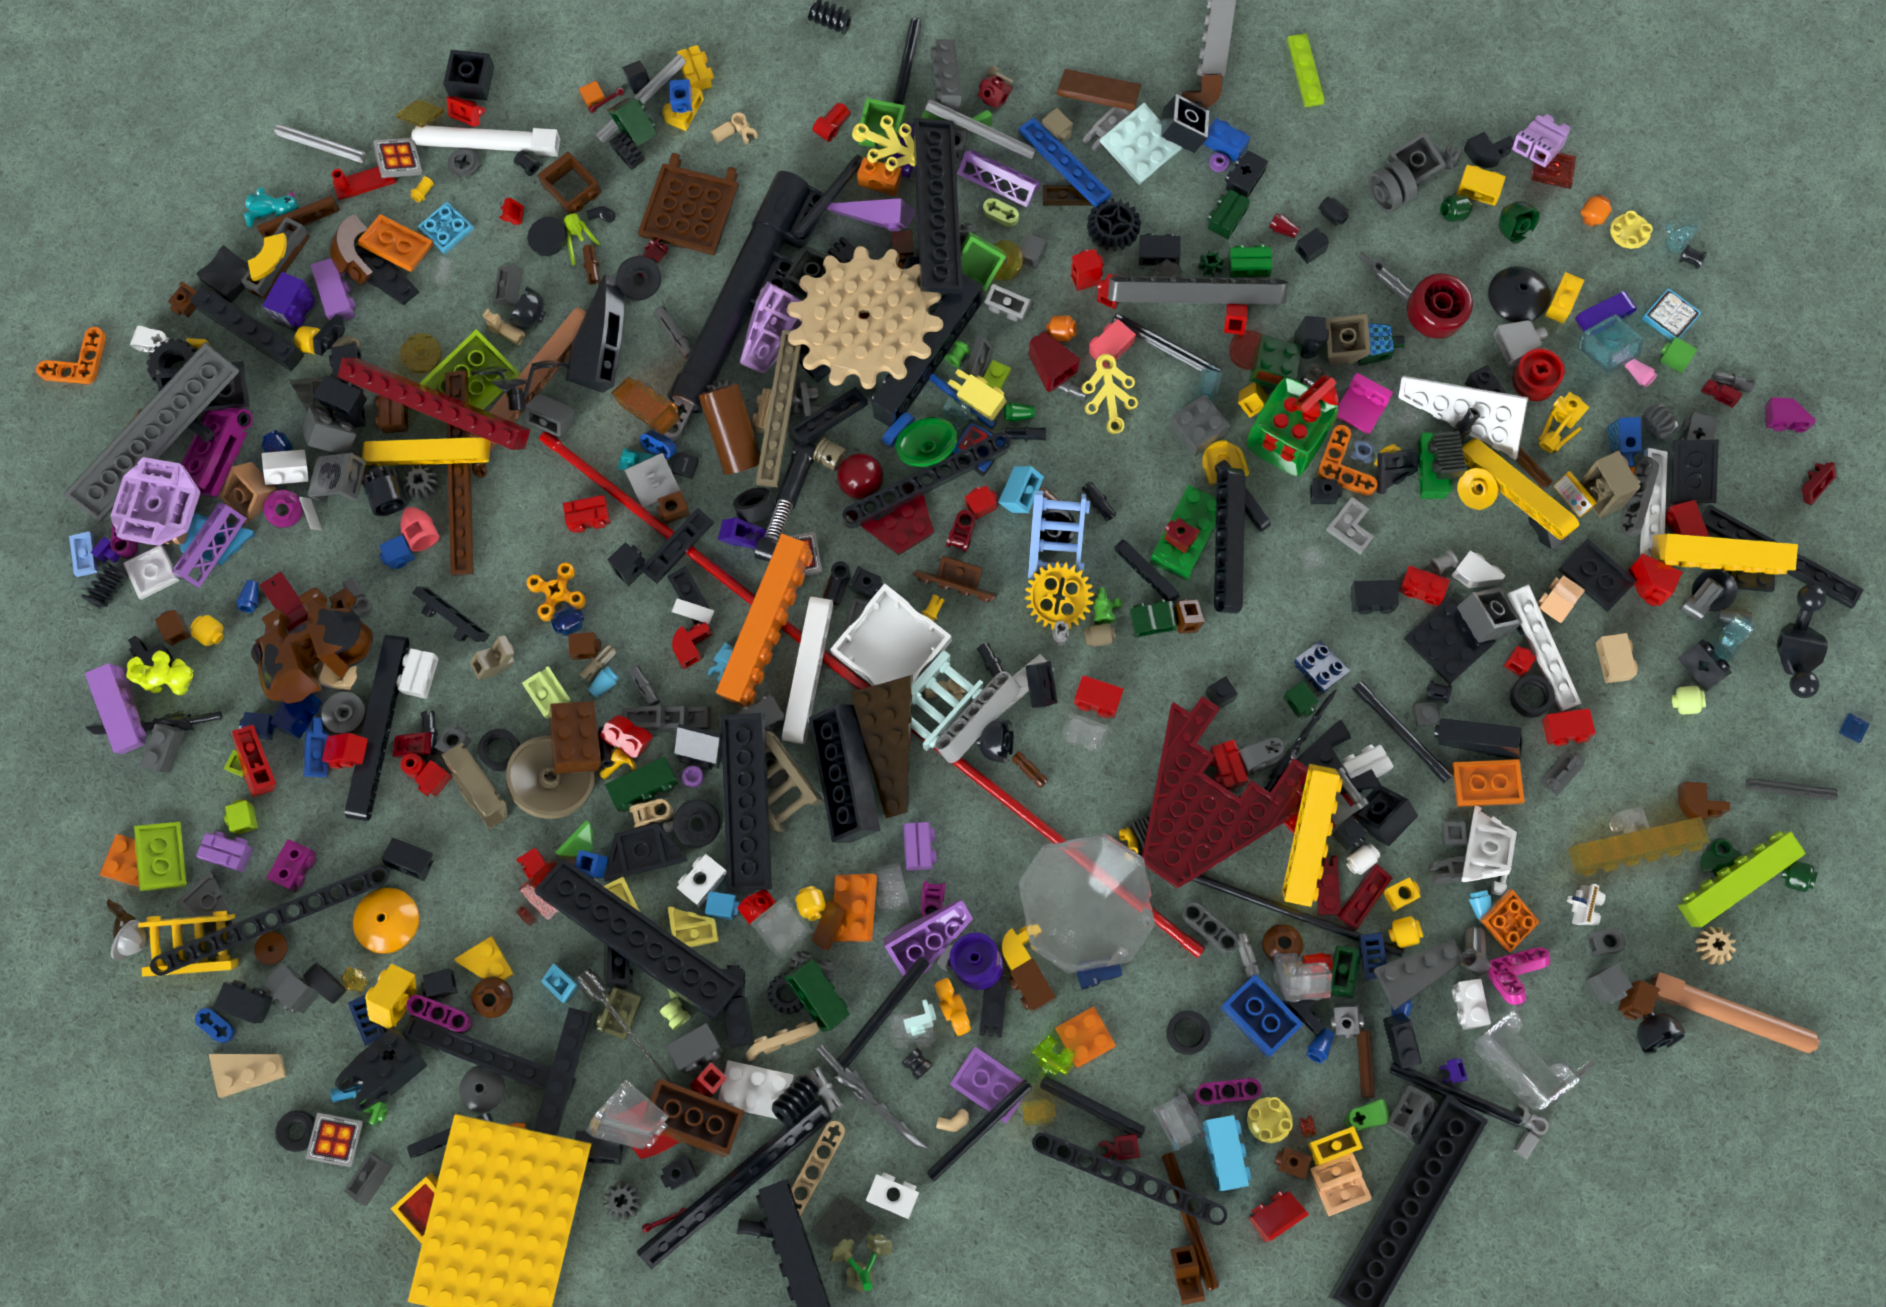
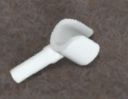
[1491,875,1508,895]

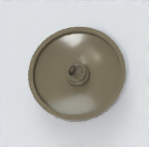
[506,735,594,819]

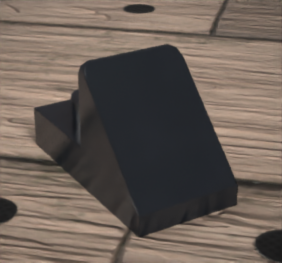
[1283,997,1325,1035]

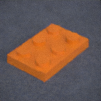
[358,214,433,272]
[1452,759,1525,807]
[833,874,877,942]

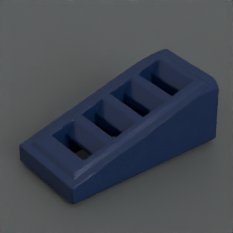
[1358,932,1386,980]
[348,995,385,1046]

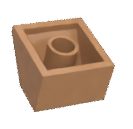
[219,462,278,524]

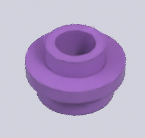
[1209,153,1229,172]

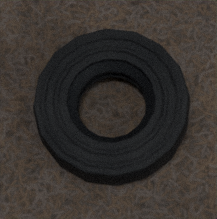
[275,1110,315,1152]

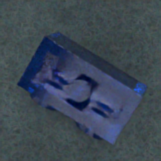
[270,693,322,739]

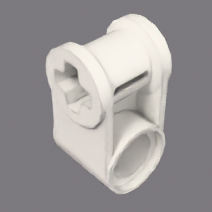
[130,326,169,353]

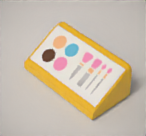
[1553,471,1597,517]

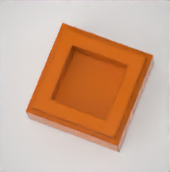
[579,81,605,107]

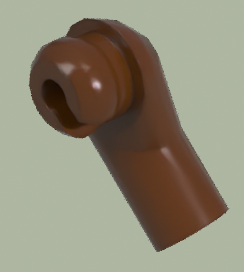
[472,463,487,478]

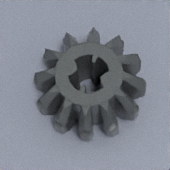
[1641,403,1678,439]
[402,464,439,501]
[603,1181,643,1221]

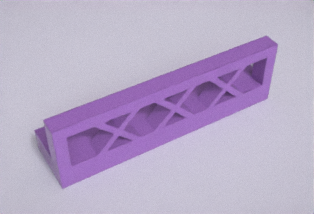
[957,149,1041,207]
[171,503,247,588]

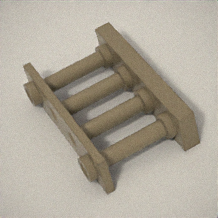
[765,731,824,833]

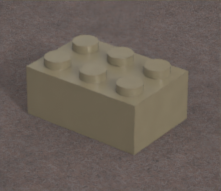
[1580,451,1640,519]

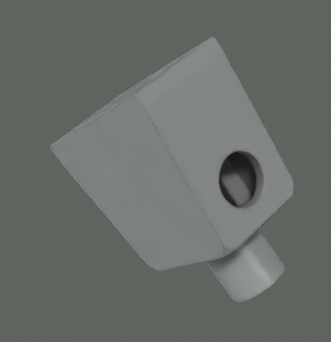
[1493,320,1548,368]

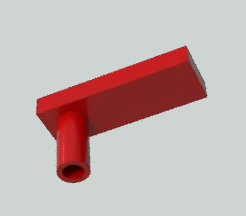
[331,166,396,201]

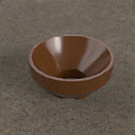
[1262,924,1303,965]
[471,977,513,1018]

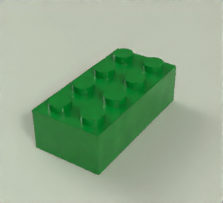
[1150,484,1216,581]

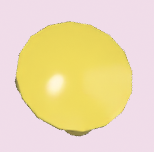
[1610,211,1653,249]
[1247,1097,1293,1143]

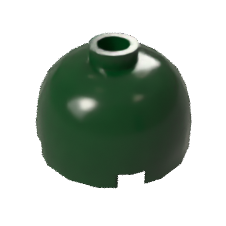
[1498,201,1540,243]

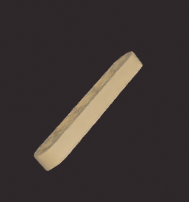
[791,1121,845,1216]

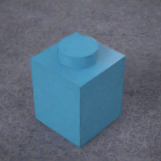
[705,891,740,920]

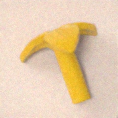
[599,746,636,779]

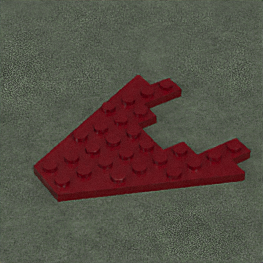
[1141,696,1308,889]

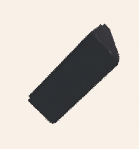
[1025,661,1058,708]

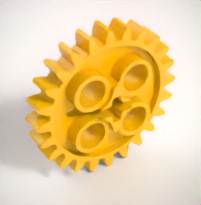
[1025,561,1094,630]

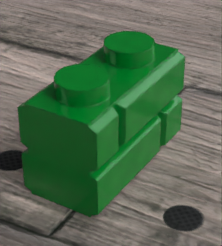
[1228,244,1272,277]

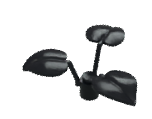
[471,360,568,410]

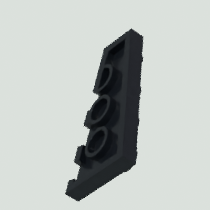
[354,245,419,305]

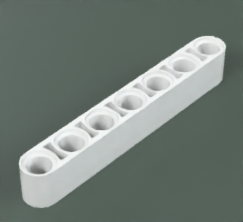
[782,597,833,744]

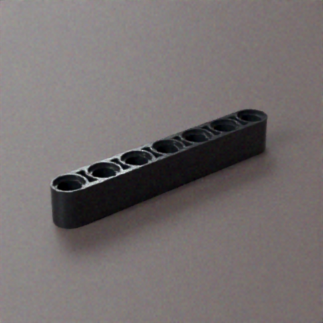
[1214,466,1245,614]

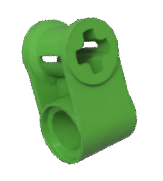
[1345,1099,1391,1131]

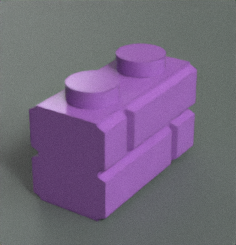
[903,822,937,871]
[196,831,253,873]

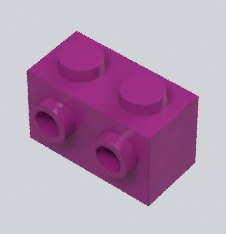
[266,839,317,892]

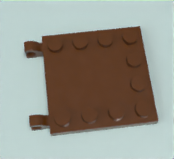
[638,152,739,256]

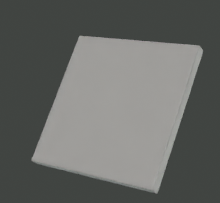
[625,453,680,507]

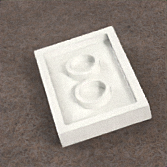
[718,1061,794,1119]

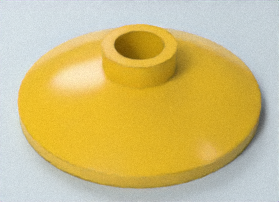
[1457,468,1499,510]

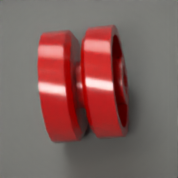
[1512,349,1565,401]

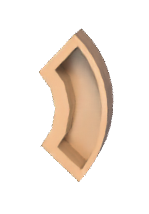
[1538,575,1585,623]

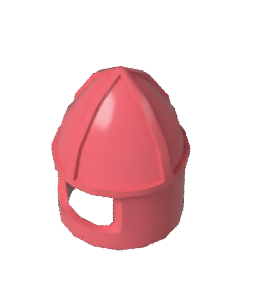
[400,507,439,552]

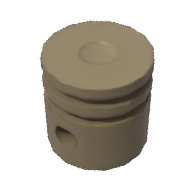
[813,438,847,471]

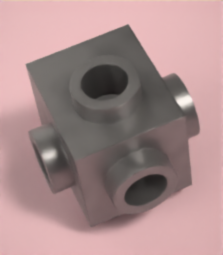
[1331,1003,1365,1038]

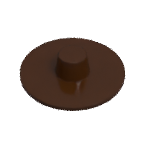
[254,932,288,965]

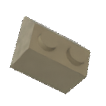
[1326,314,1371,366]

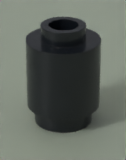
[1318,196,1349,226]

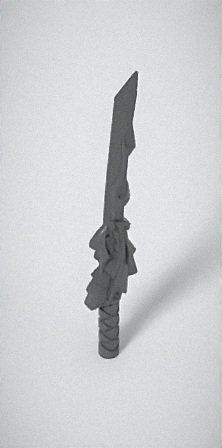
[816,1044,928,1148]

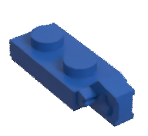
[303,717,329,778]

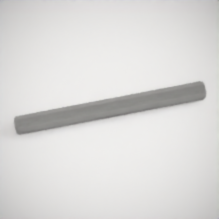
[596,54,686,143]
[925,99,1036,159]

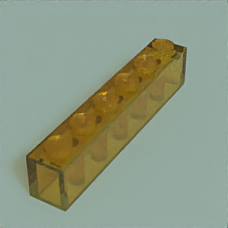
[1568,817,1710,877]

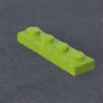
[1287,33,1325,108]

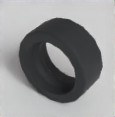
[733,487,776,523]
[1510,674,1555,718]
[477,728,520,772]
[303,963,346,1004]
[1166,1011,1210,1055]

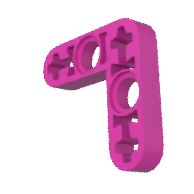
[1487,947,1550,1005]

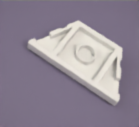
[1461,805,1517,882]

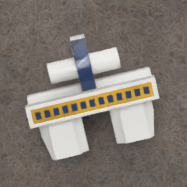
[1567,884,1606,925]

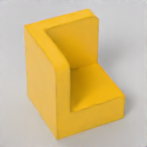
[1238,383,1268,418]

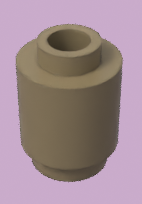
[1084,623,1116,647]

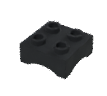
[196,245,249,303]

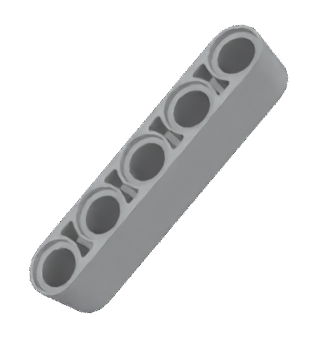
[935,671,1020,763]

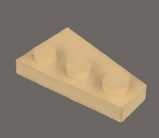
[745,1021,819,1062]
[209,1054,287,1098]

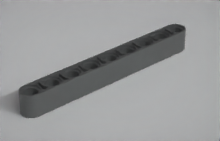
[1108,276,1288,304]

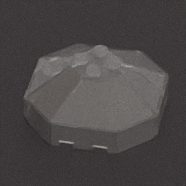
[1018,833,1155,974]

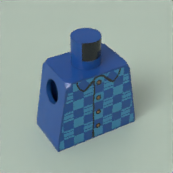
[1607,417,1641,467]

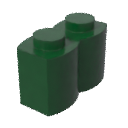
[1129,599,1178,638]

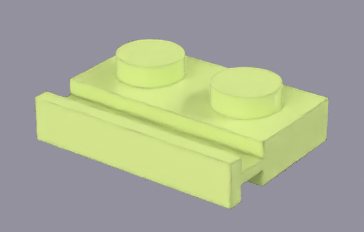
[522,666,572,719]

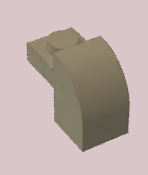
[470,635,515,680]

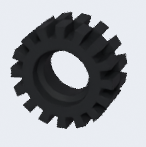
[609,131,645,170]
[767,972,804,1014]

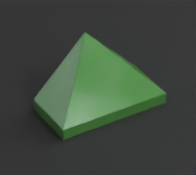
[555,820,593,859]

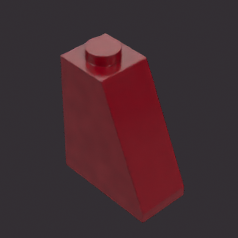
[1028,331,1080,393]

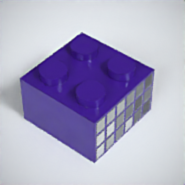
[262,272,315,332]

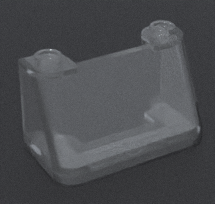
[586,1080,669,1150]

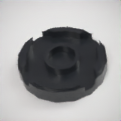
[527,217,568,256]

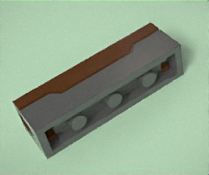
[241,217,310,300]

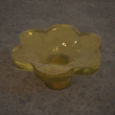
[341,967,368,992]

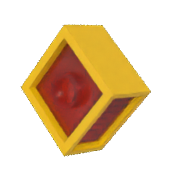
[391,1172,438,1243]

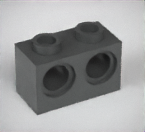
[1387,1085,1439,1144]

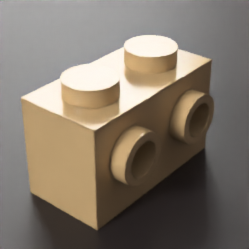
[1596,633,1638,684]

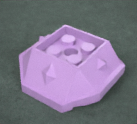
[111,457,200,546]

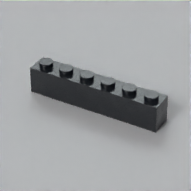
[190,285,304,372]

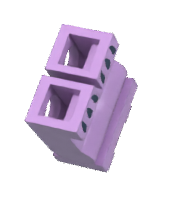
[1512,114,1570,168]

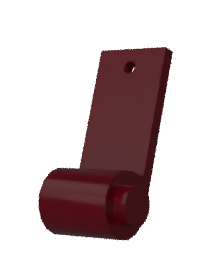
[259,571,308,632]

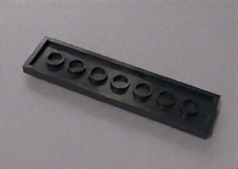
[721,713,772,891]

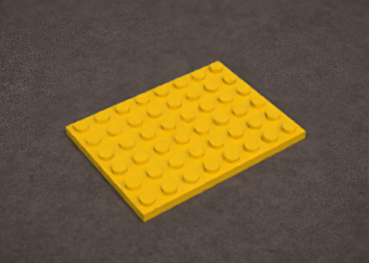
[408,1114,592,1307]

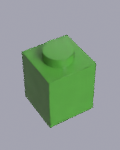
[1660,337,1698,373]

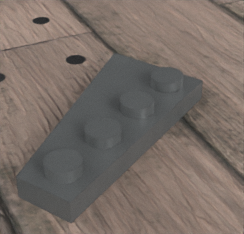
[1374,940,1462,1011]

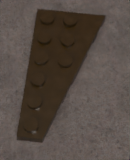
[850,675,913,818]

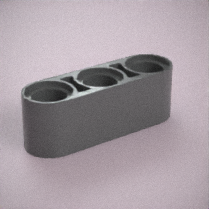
[1181,902,1238,954]

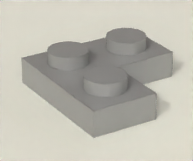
[1326,497,1374,555]

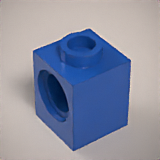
[669,79,692,113]

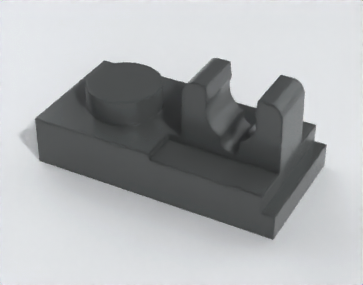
[961,336,993,378]

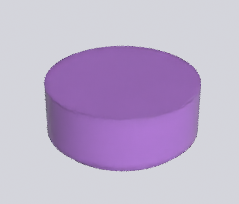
[682,765,704,788]

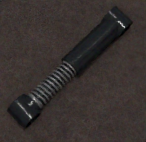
[755,441,817,562]

